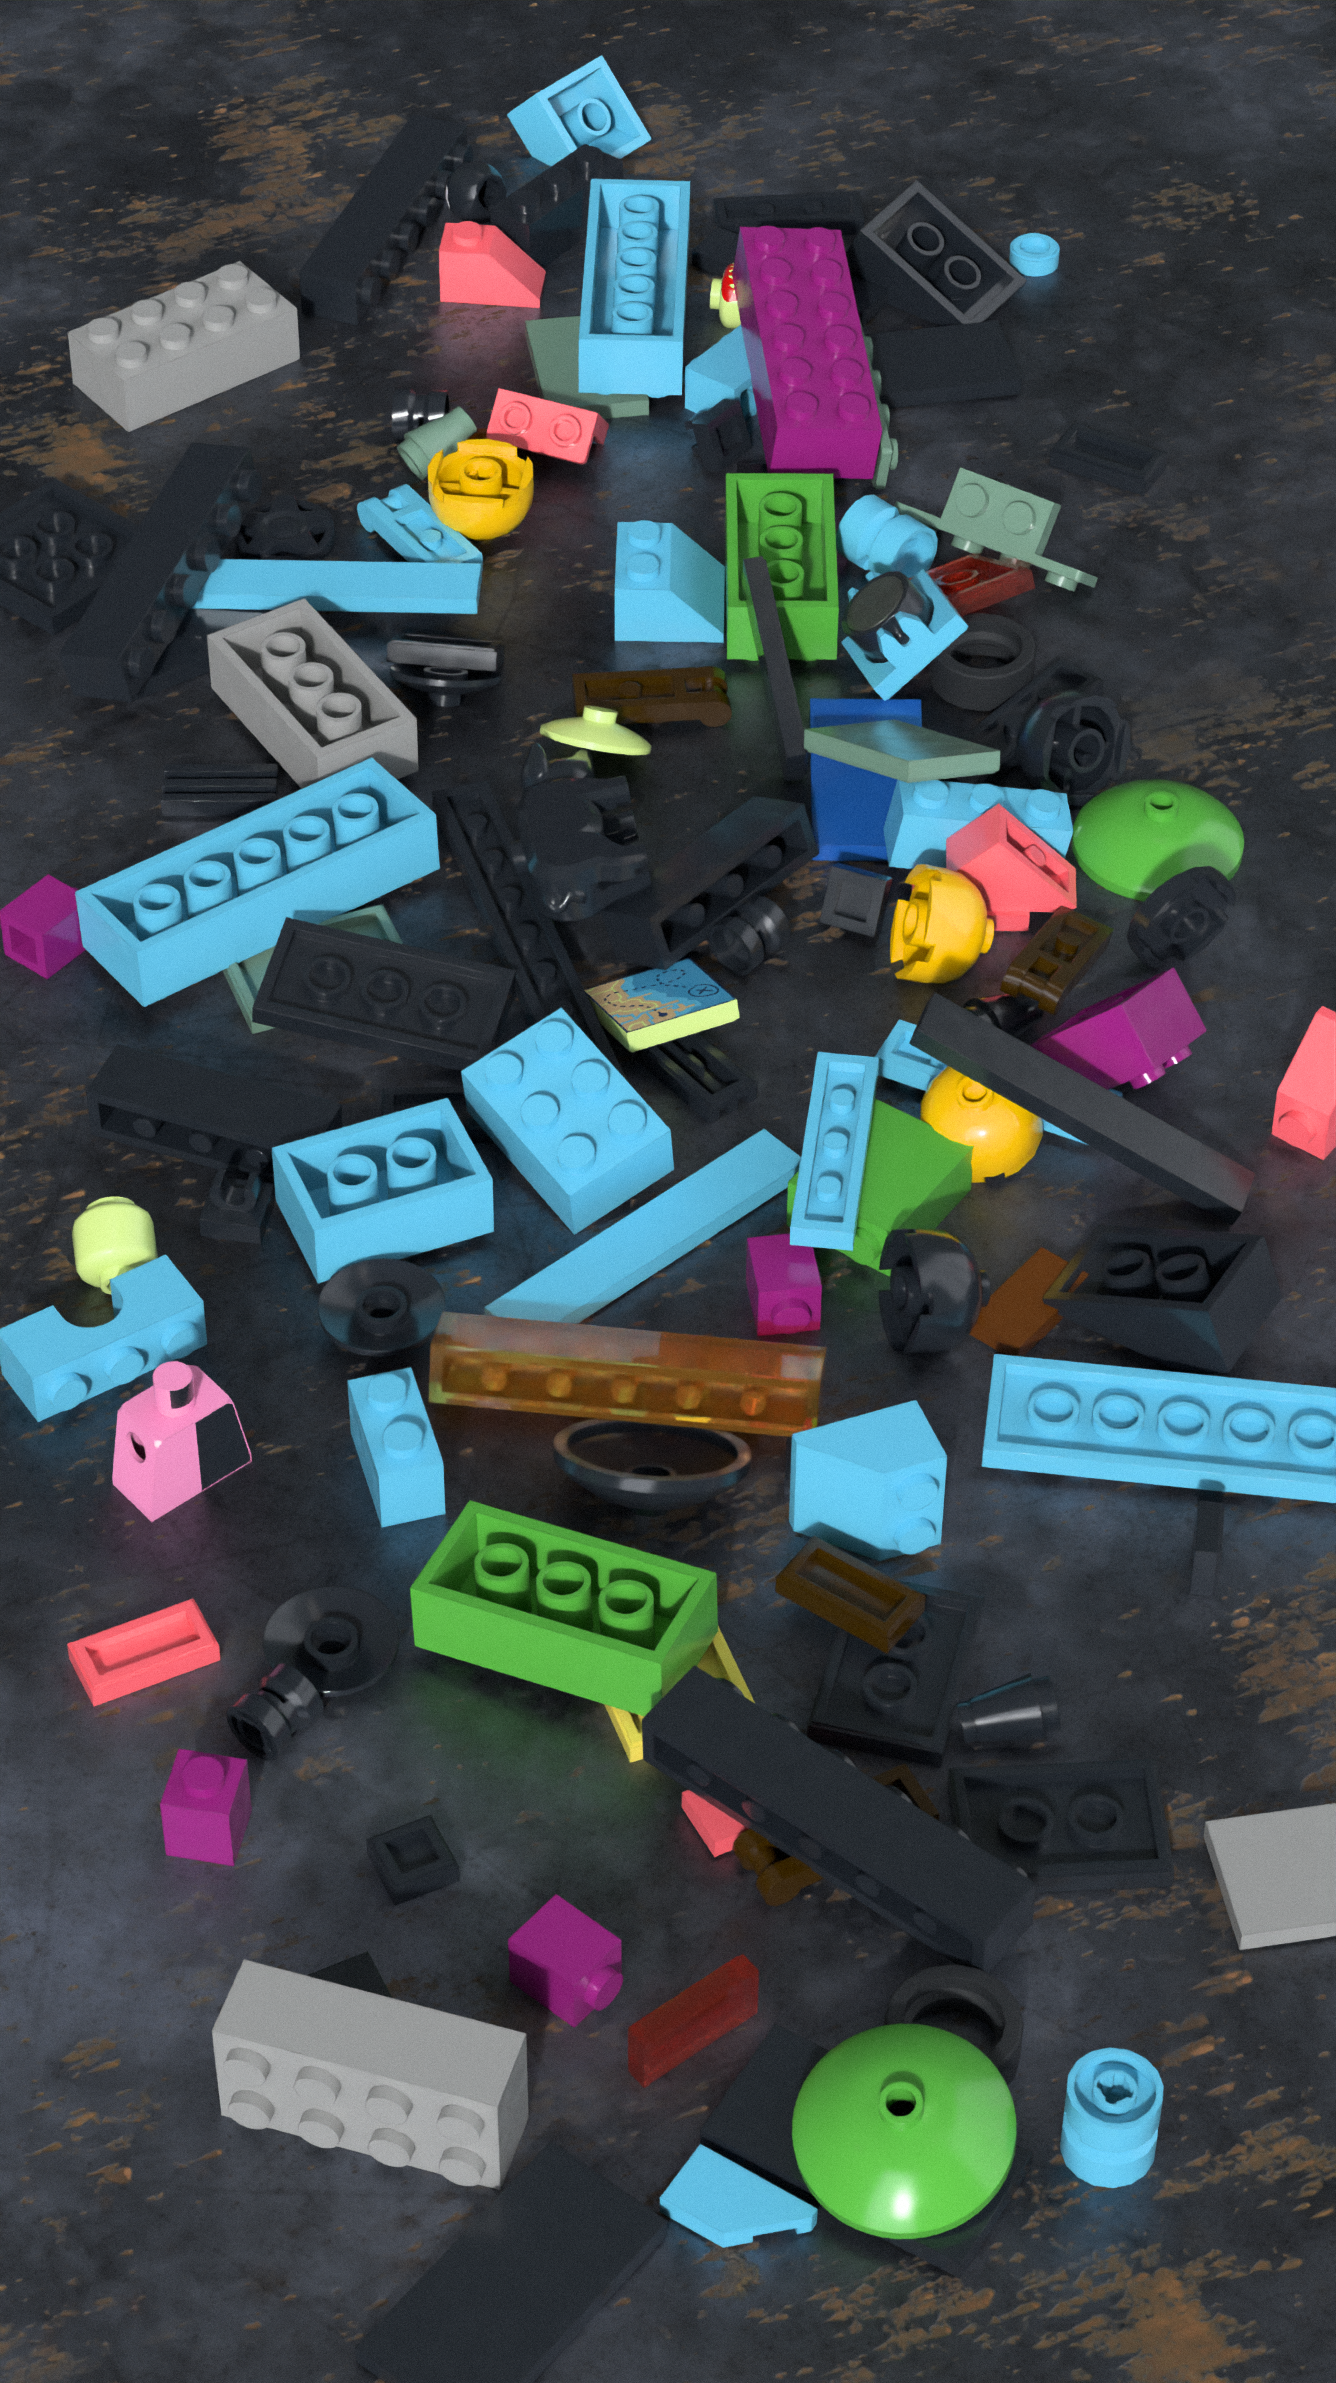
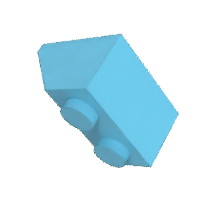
[507,55,652,166]
[615,520,725,643]
[789,1400,947,1561]

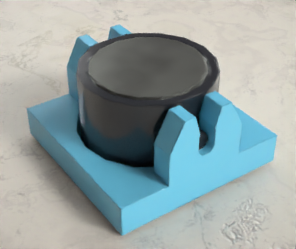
[841,569,969,701]

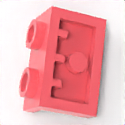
[486,388,609,465]

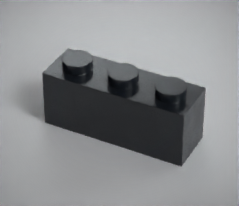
[490,144,623,268]

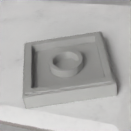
[1203,1803,1336,1950]

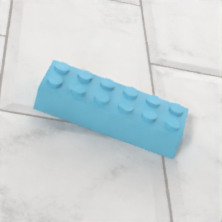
[579,179,690,398]
[75,757,440,1007]

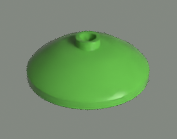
[1072,779,1244,901]
[792,2024,1017,2239]

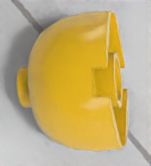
[427,439,534,541]
[890,864,994,983]
[920,1066,1043,1183]

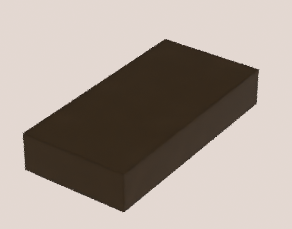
[775,1536,926,1653]

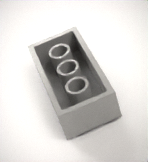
[68,261,300,432]
[207,598,419,789]
[212,1959,529,2190]

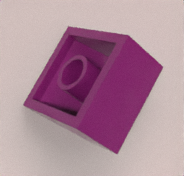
[1029,967,1207,1090]

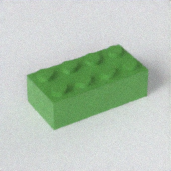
[725,473,839,661]
[410,1500,718,1716]

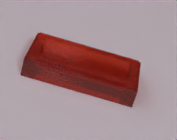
[628,1954,759,2088]

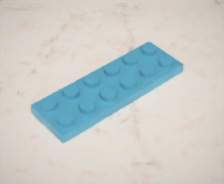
[982,1354,1336,1503]

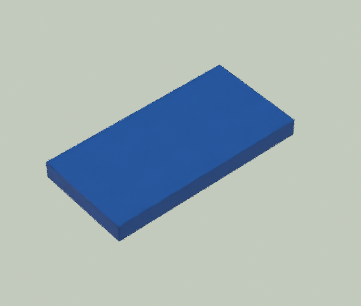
[809,698,922,861]

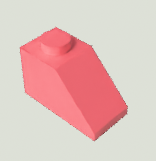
[439,221,546,308]
[946,803,1077,913]
[1271,1006,1336,1160]

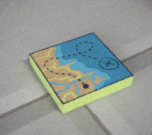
[584,957,740,1052]

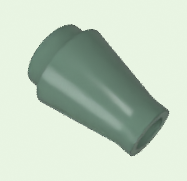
[397,406,477,480]

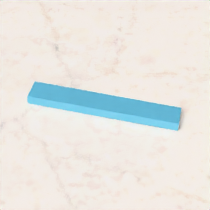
[190,559,482,614]
[484,1129,801,1357]

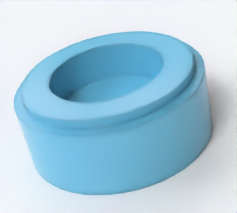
[1009,233,1060,277]

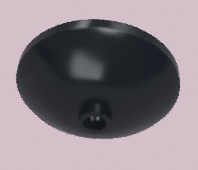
[553,1416,751,1517]

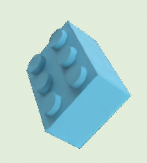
[461,1008,674,1235]
[272,1098,494,1283]

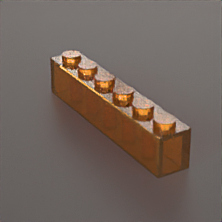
[429,1312,827,1437]

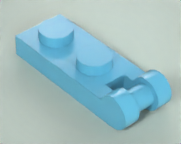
[357,484,483,571]

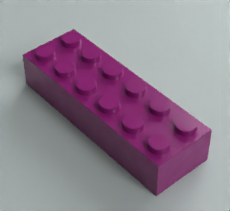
[732,226,882,479]

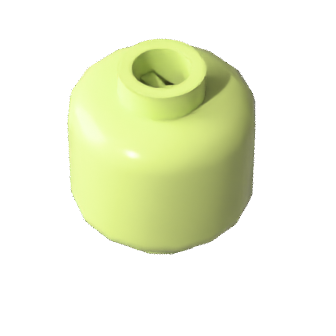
[72,1196,158,1294]

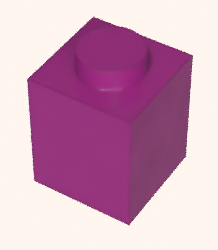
[0,874,86,979]
[746,1234,822,1336]
[160,1748,252,1866]
[508,1894,623,2028]

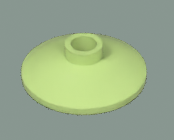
[540,705,651,755]

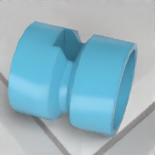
[836,494,938,580]
[1060,2047,1164,2188]

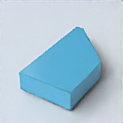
[660,2144,818,2248]

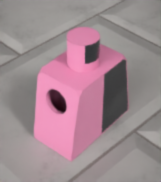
[112,1361,252,1522]

